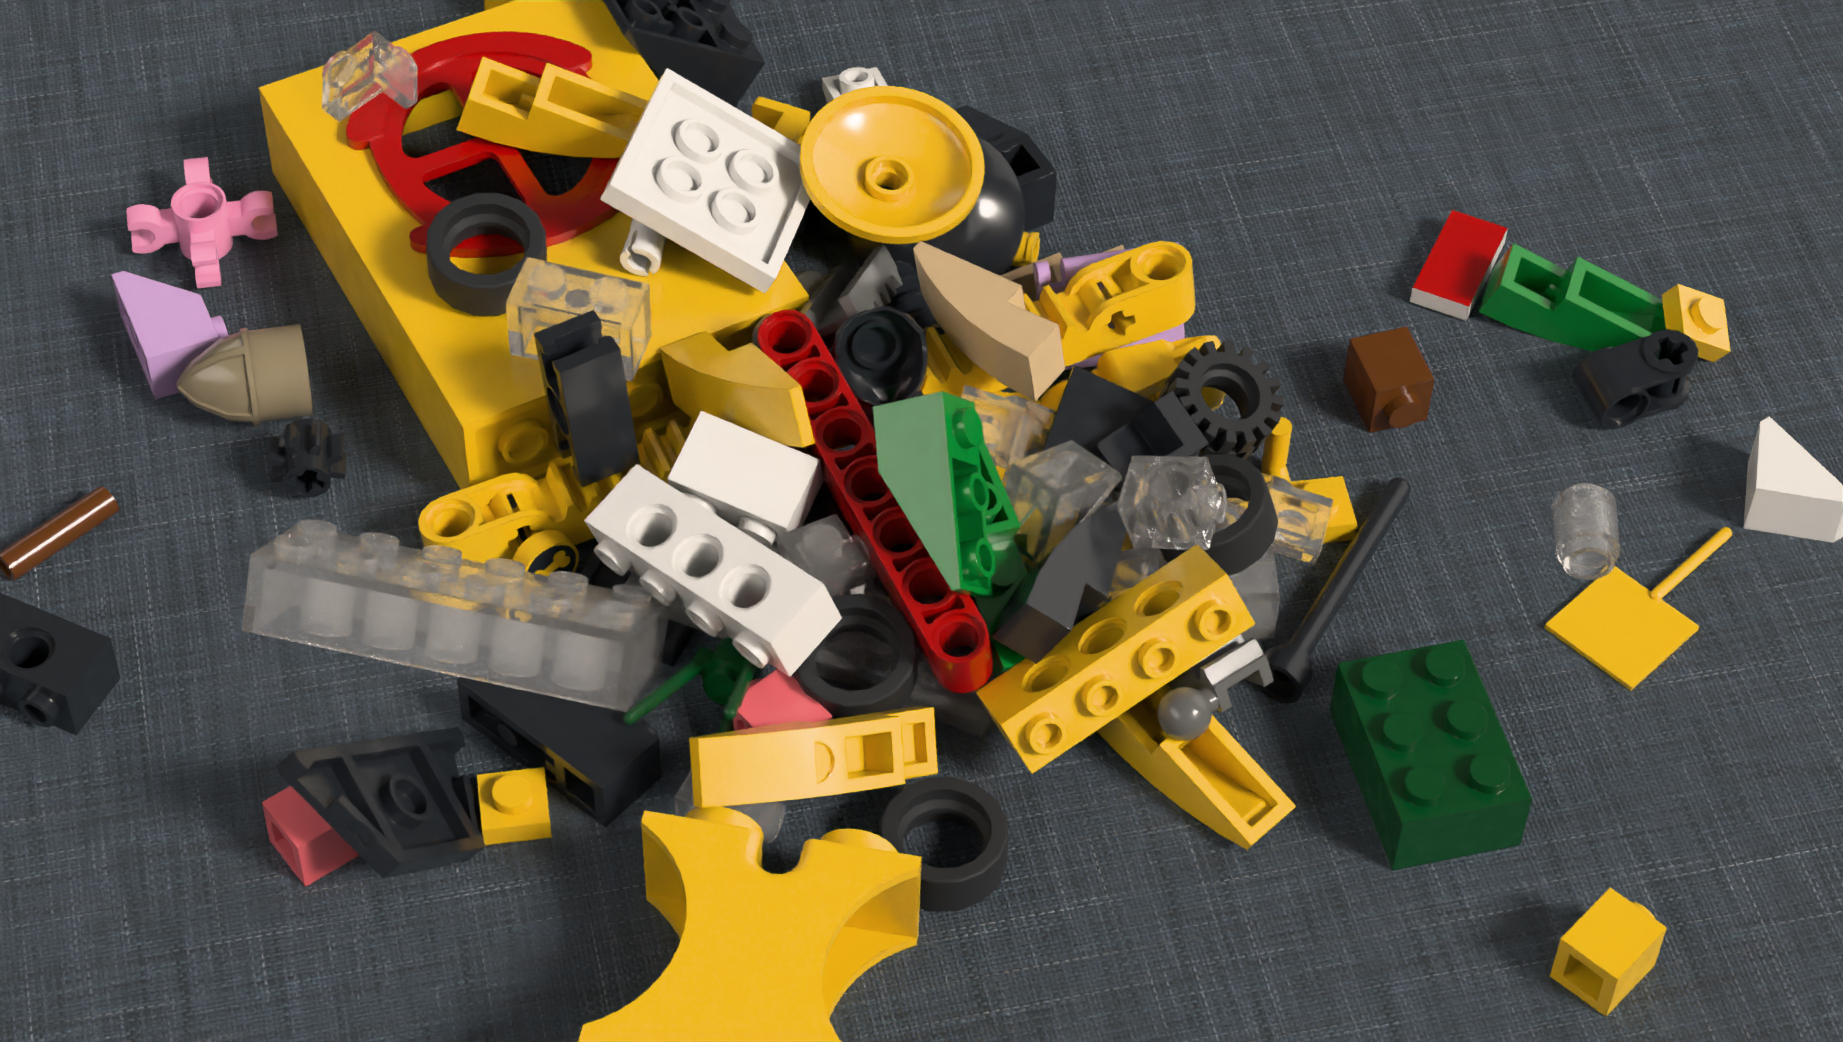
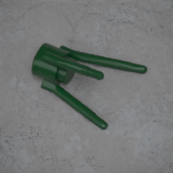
[623,637,765,733]

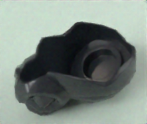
[831,306,928,430]

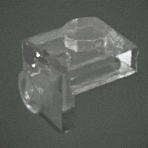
[322,31,418,121]

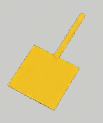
[1544,527,1732,691]

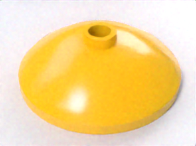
[799,86,984,244]

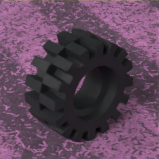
[1159,341,1284,460]

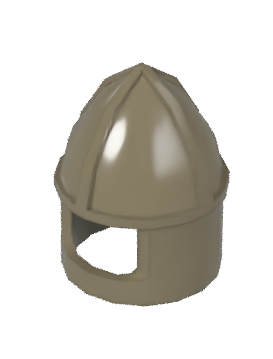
[177,324,313,426]

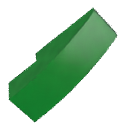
[1479,243,1666,359]

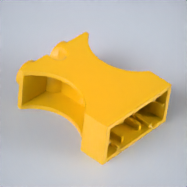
[578,806,921,1042]

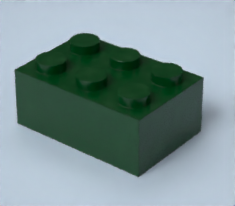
[1329,639,1532,871]

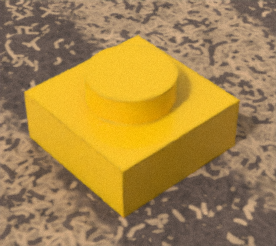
[1662,284,1731,362]
[477,767,552,845]

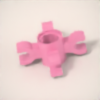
[126,157,278,289]

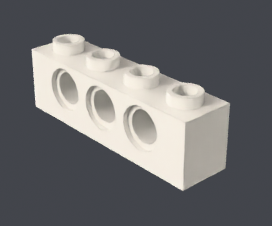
[584,464,842,677]

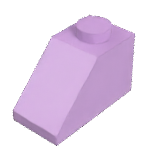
[111,271,229,400]

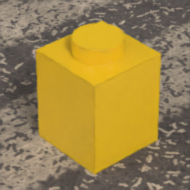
[1550,887,1667,1017]

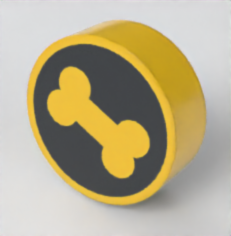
[512,529,579,595]

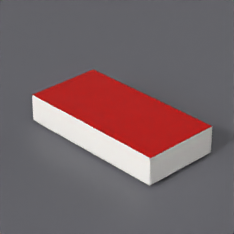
[1410,210,1508,321]

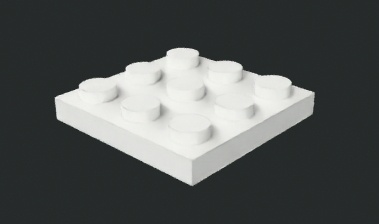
[600,68,810,293]

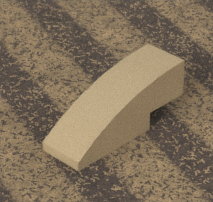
[913,241,1065,402]

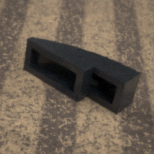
[992,498,1134,664]

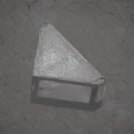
[1005,440,1123,570]

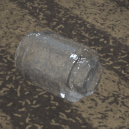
[1552,483,1620,580]

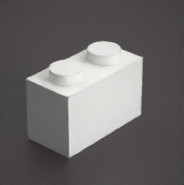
[667,411,824,548]

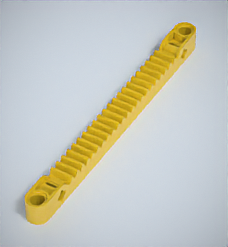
[418,241,1196,585]

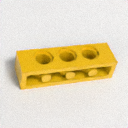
[976,544,1256,774]

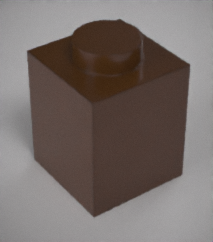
[1343,326,1435,433]

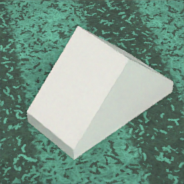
[1744,416,1843,543]

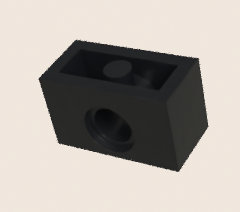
[0,593,120,736]

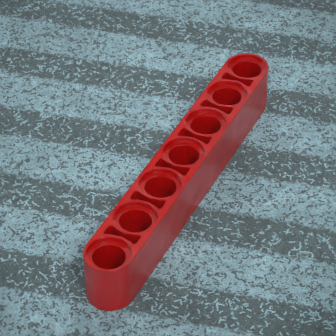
[757,310,993,693]

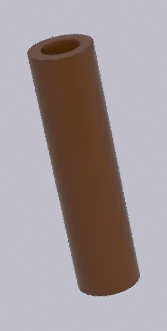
[0,486,119,581]

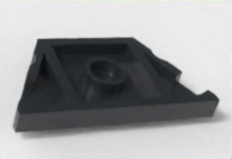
[276,727,485,878]

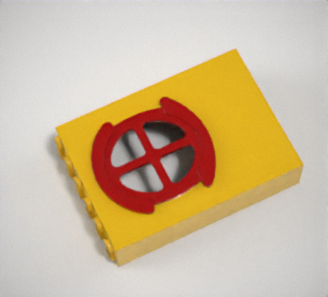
[258,0,809,496]

